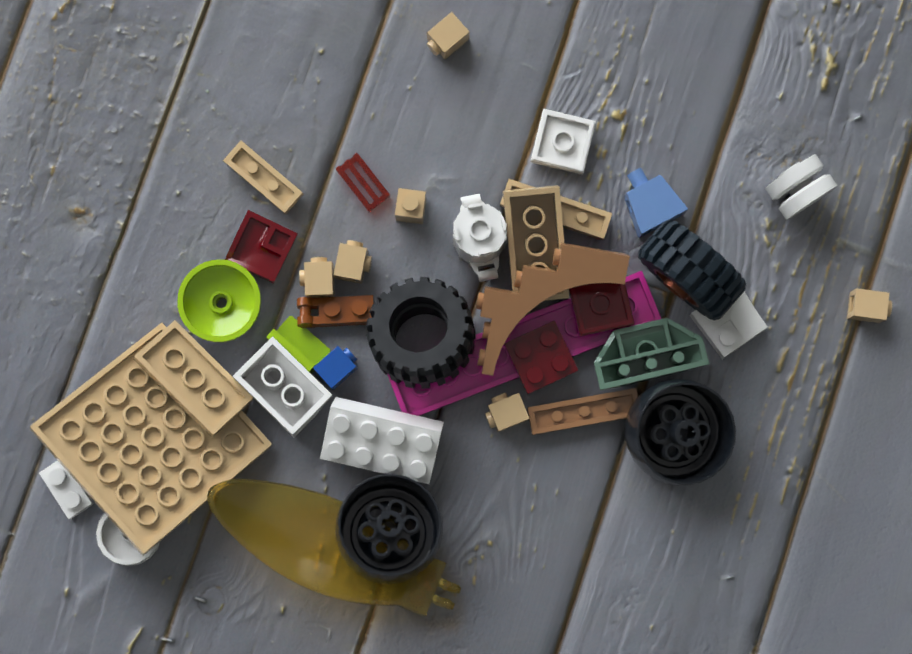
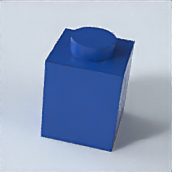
[313,346,358,390]

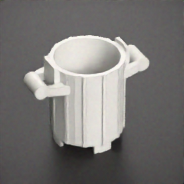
[453,194,507,282]

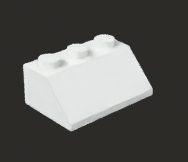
[233,337,332,438]

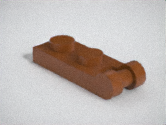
[297,295,374,328]

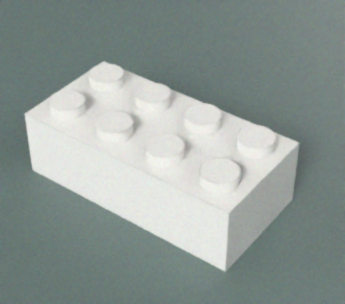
[320,397,444,484]

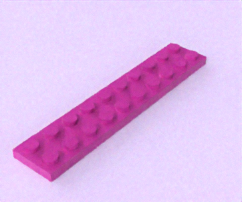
[387,271,661,416]

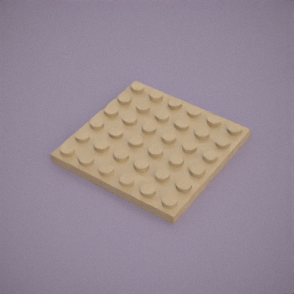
[30,323,272,556]

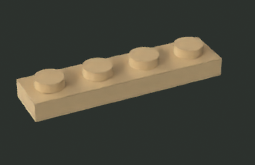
[500,179,612,241]

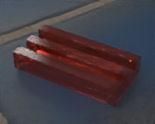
[335,153,390,212]

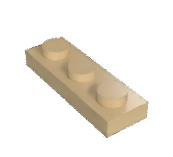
[223,141,304,215]

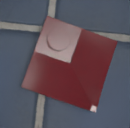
[225,210,298,284]

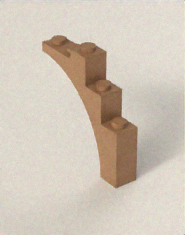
[476,243,630,376]

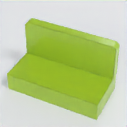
[266,316,331,374]

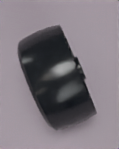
[625,379,736,486]
[335,474,443,585]

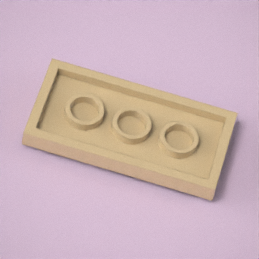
[134,320,253,438]

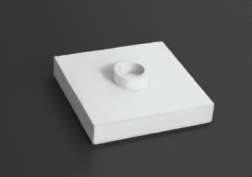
[530,108,596,175]

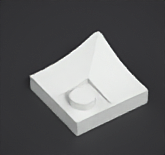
[690,291,768,360]

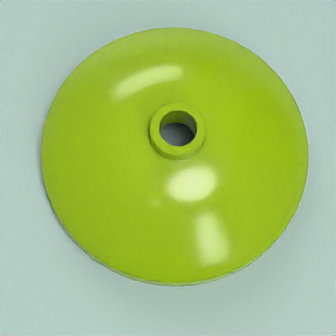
[177,259,261,342]

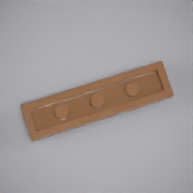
[527,388,638,435]

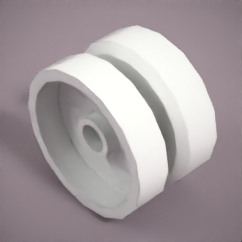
[765,154,838,220]
[96,514,160,566]

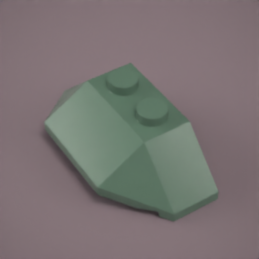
[593,318,709,390]

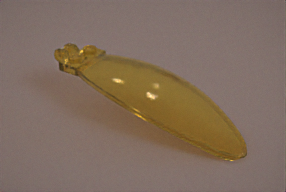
[207,479,461,617]

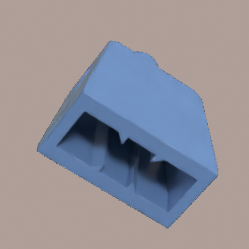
[624,168,688,238]

